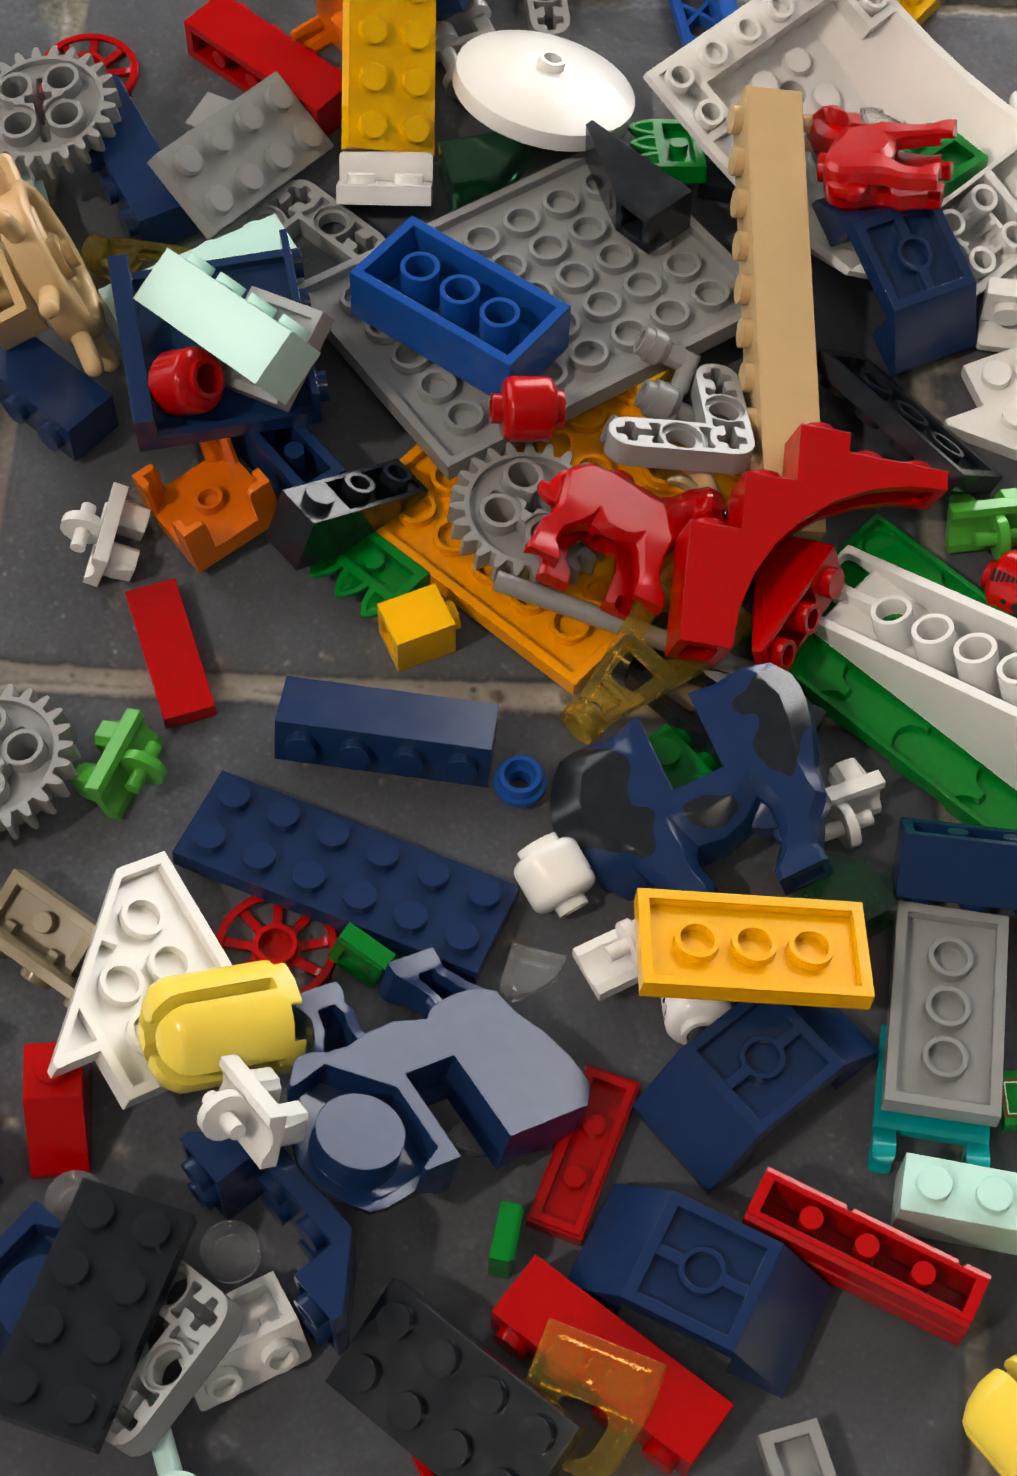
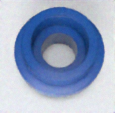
[493,755,547,808]

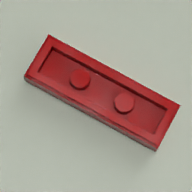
[125,578,217,729]
[526,1064,641,1247]

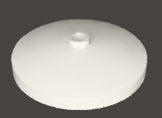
[452,30,635,152]

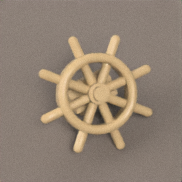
[0,153,119,377]

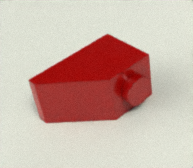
[23,1042,92,1179]

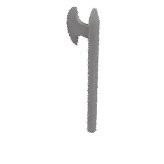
[492,570,756,682]

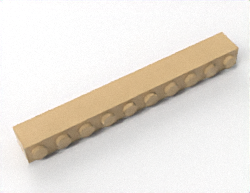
[727,85,826,542]

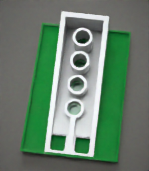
[744,513,1017,830]

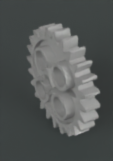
[0,45,122,181]
[447,442,605,590]
[0,684,81,840]

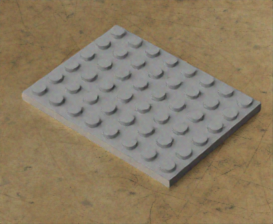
[298,151,741,480]

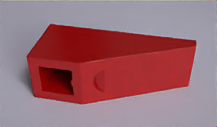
[752,536,844,671]

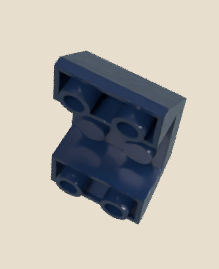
[811,198,976,377]
[632,1002,880,1195]
[180,1131,357,1355]
[567,1183,832,1399]

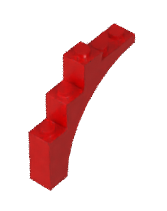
[665,422,949,666]

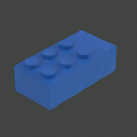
[349,216,571,396]

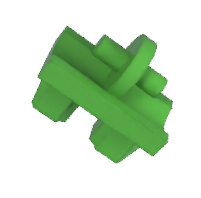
[944,488,1017,560]
[71,708,168,820]

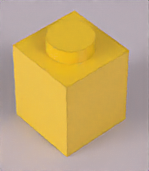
[377,583,461,672]

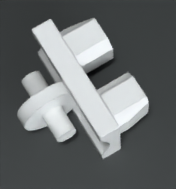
[60,482,151,587]
[824,757,886,850]
[572,918,638,1002]
[197,1054,309,1169]

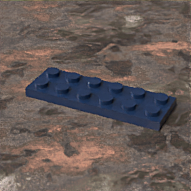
[172,770,520,985]

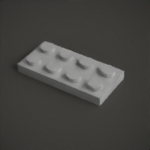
[147,71,334,240]
[881,900,1009,1127]

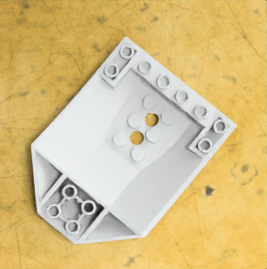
[643,0,1017,297]

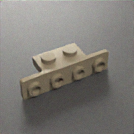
[0,869,97,1009]

